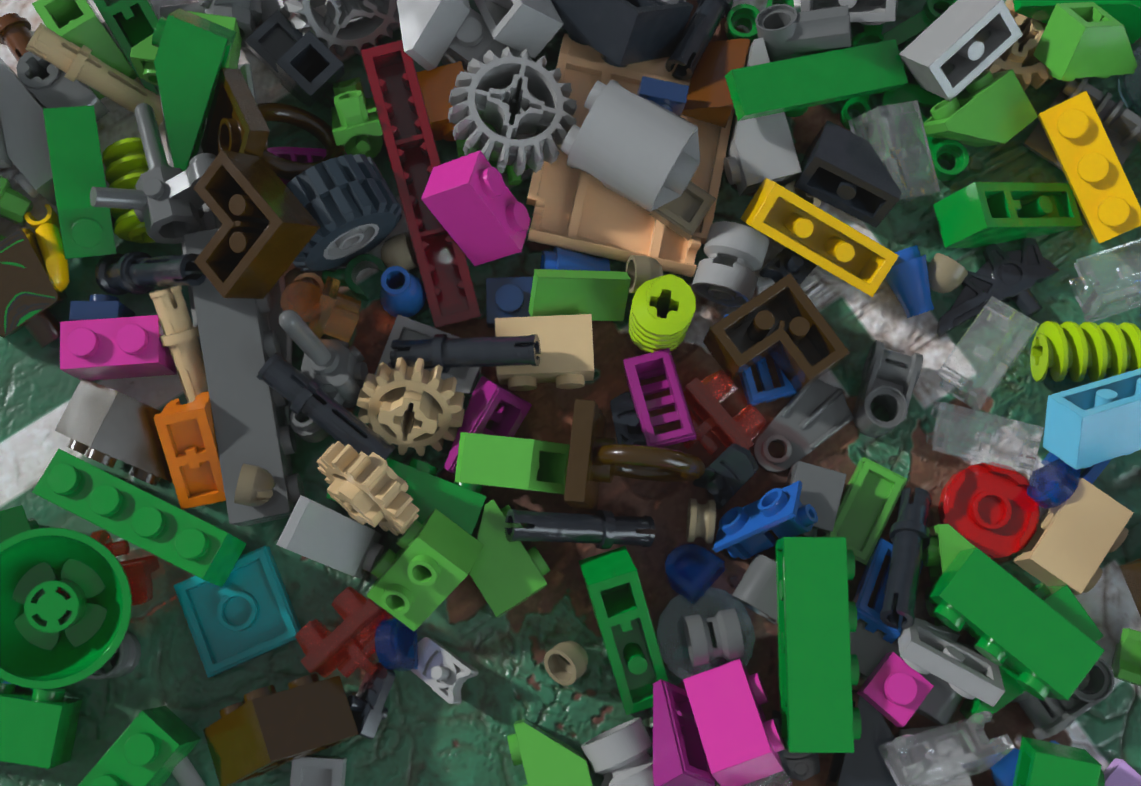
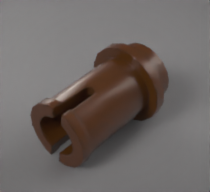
[0,13,33,61]

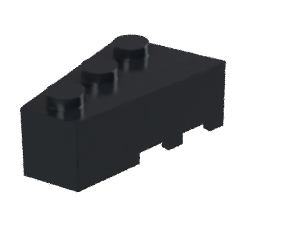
[551,0,694,67]

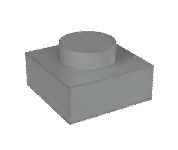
[290,755,347,786]

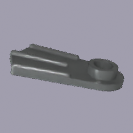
[753,379,854,473]

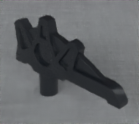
[937,238,1060,337]

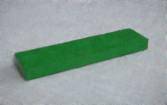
[725,39,908,121]

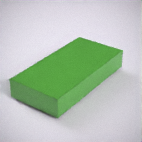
[528,269,631,321]
[822,457,908,566]

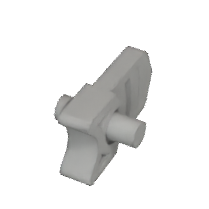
[408,637,479,705]

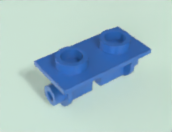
[713,480,818,560]

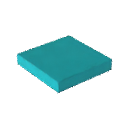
[173,545,305,678]

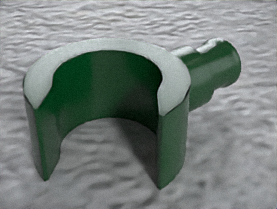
[322,254,387,301]

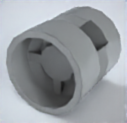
[692,221,769,307]
[581,717,654,786]

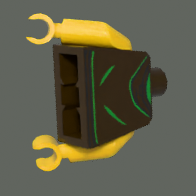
[0,204,70,349]

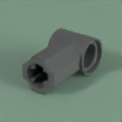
[755,4,852,62]

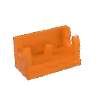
[153,391,226,509]

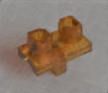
[280,276,362,343]

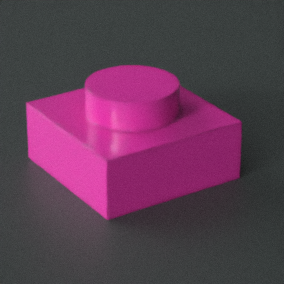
[857,652,934,727]

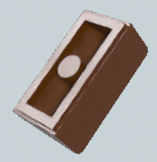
[681,38,751,128]

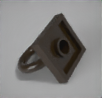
[201,68,345,180]
[564,399,705,514]

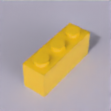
[1038,91,1141,244]
[740,177,899,297]

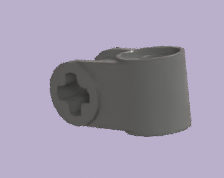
[16,51,109,122]
[853,340,923,438]
[1011,658,1115,740]

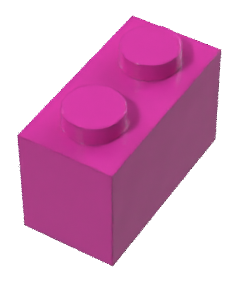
[421,150,531,266]
[60,315,177,381]
[683,658,786,786]

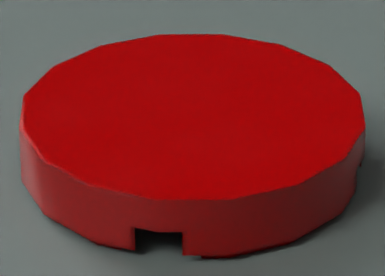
[938,462,1040,559]

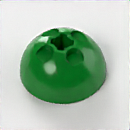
[0,527,132,689]

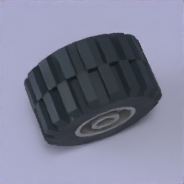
[286,154,402,272]

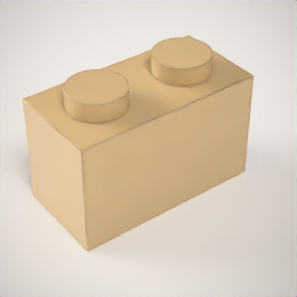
[495,314,594,391]
[1012,478,1133,595]

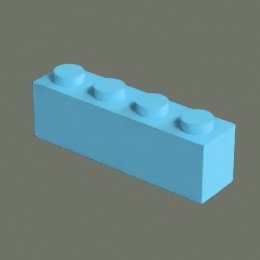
[1043,368,1141,470]

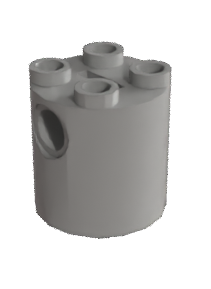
[560,80,700,212]

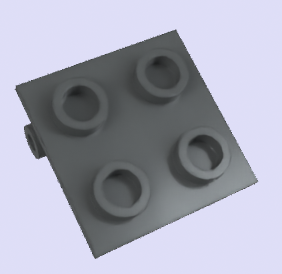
[1023,78,1141,171]

